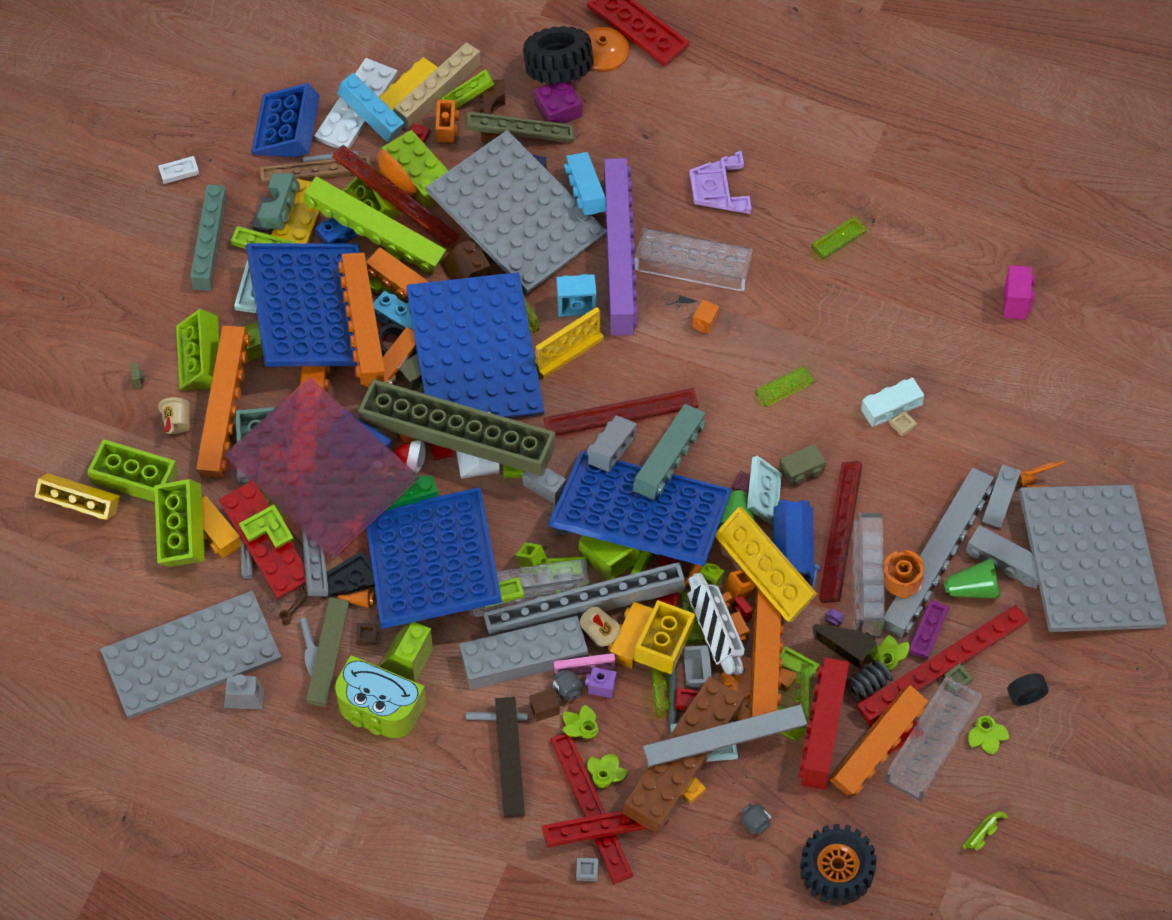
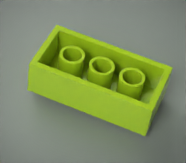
[381,130,448,208]
[87,439,178,502]
[154,479,205,567]

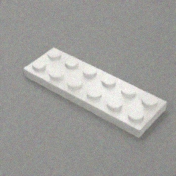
[314,58,398,152]

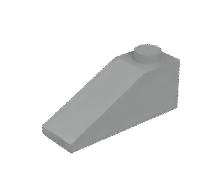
[981,464,1021,530]

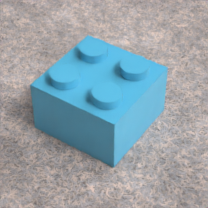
[556,274,596,317]

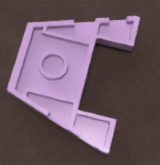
[689,151,752,214]

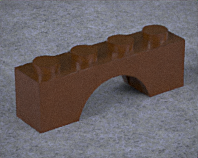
[480,79,505,145]

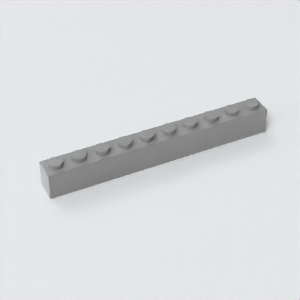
[881,467,994,638]
[483,562,685,637]

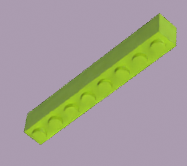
[303,176,446,274]

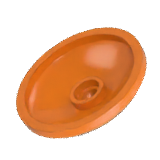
[586,27,629,72]
[377,149,417,195]

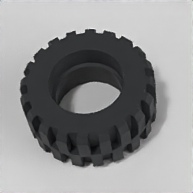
[523,26,594,84]

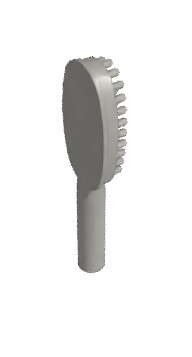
[299,618,318,676]

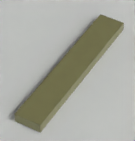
[465,111,574,143]
[305,597,349,707]

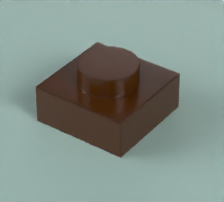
[356,623,378,645]

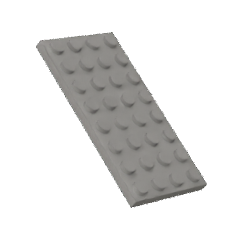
[100,591,282,720]

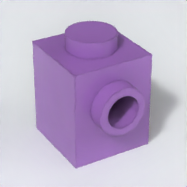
[585,667,617,699]

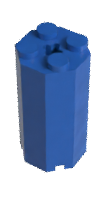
[773,500,814,586]

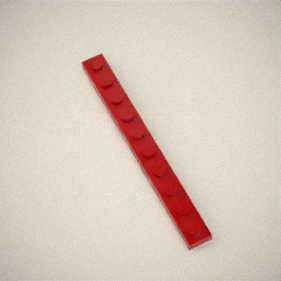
[856,605,1029,724]

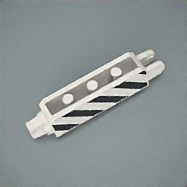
[687,573,745,675]

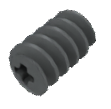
[846,660,893,702]

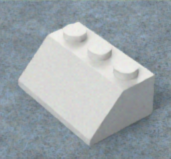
[456,412,499,479]

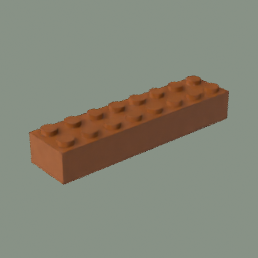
[622,676,745,835]

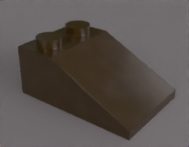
[812,624,878,670]

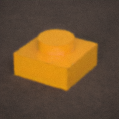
[683,778,706,804]

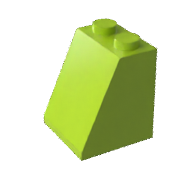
[579,535,640,581]
[379,622,433,682]

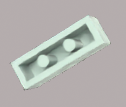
[861,378,924,427]

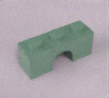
[258,173,300,229]

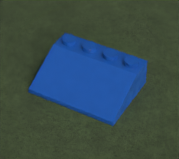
[251,83,320,157]

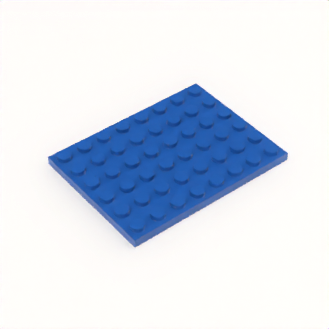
[246,243,360,367]
[406,272,544,419]
[549,451,732,566]
[365,487,502,629]

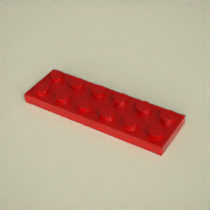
[587,0,689,66]
[218,480,306,600]

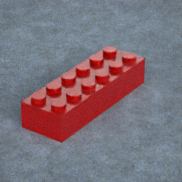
[798,657,849,790]

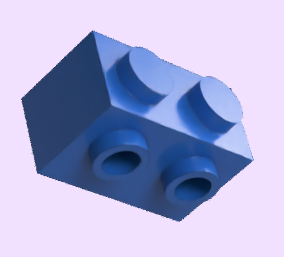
[316,218,358,244]

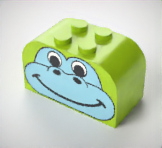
[335,655,426,738]

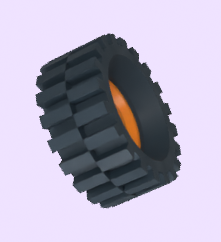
[800,824,877,905]

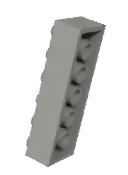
[459,616,588,690]

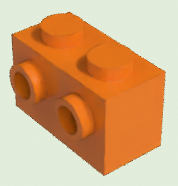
[435,100,459,143]

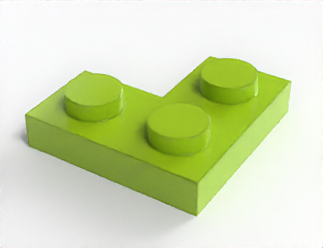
[239,505,294,549]

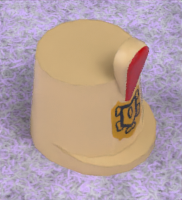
[158,397,191,434]
[580,606,621,647]

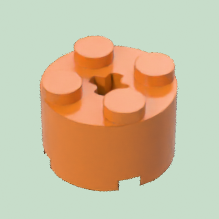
[883,550,924,599]

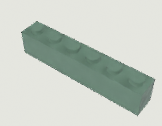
[190,185,228,291]
[633,404,706,500]

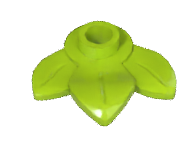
[873,635,910,671]
[562,705,599,739]
[968,715,1009,755]
[587,754,628,788]

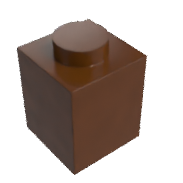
[529,688,562,722]

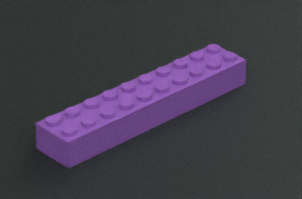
[604,158,637,336]

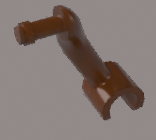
[279,585,308,625]

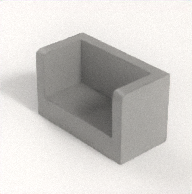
[684,645,712,691]

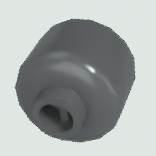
[552,670,583,701]
[740,803,771,835]

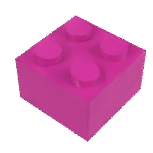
[1003,265,1035,320]

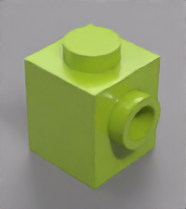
[515,542,549,576]
[699,563,725,588]

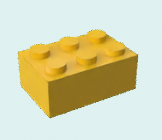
[634,600,695,675]

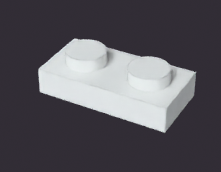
[158,156,199,184]

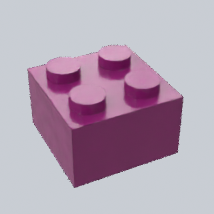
[534,82,582,124]

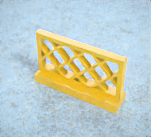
[535,307,604,379]

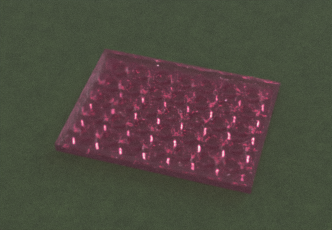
[224,377,419,558]

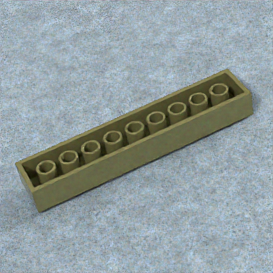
[358,379,557,476]

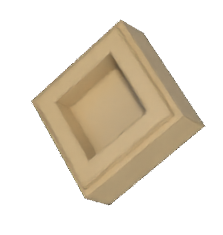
[889,411,917,437]

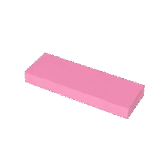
[553,653,615,676]

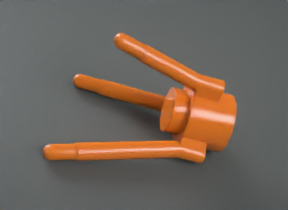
[1019,461,1065,488]

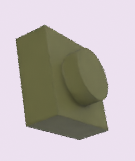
[131,363,145,390]
[943,664,973,692]

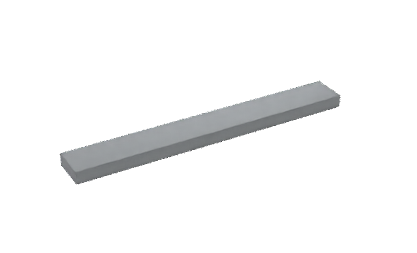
[642,705,807,768]

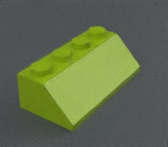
[176,309,219,391]

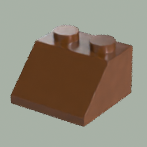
[441,239,491,280]

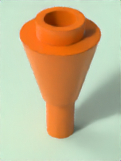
[338,589,376,609]

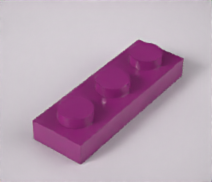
[909,600,949,660]

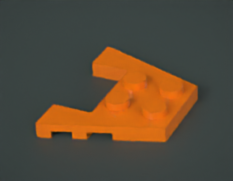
[717,656,799,721]

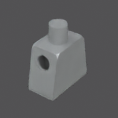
[224,674,265,709]

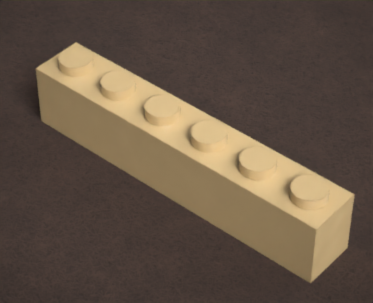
[394,42,481,130]

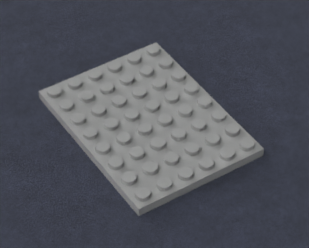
[426,130,607,294]
[1019,485,1167,632]

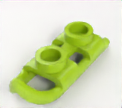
[962,811,1008,851]

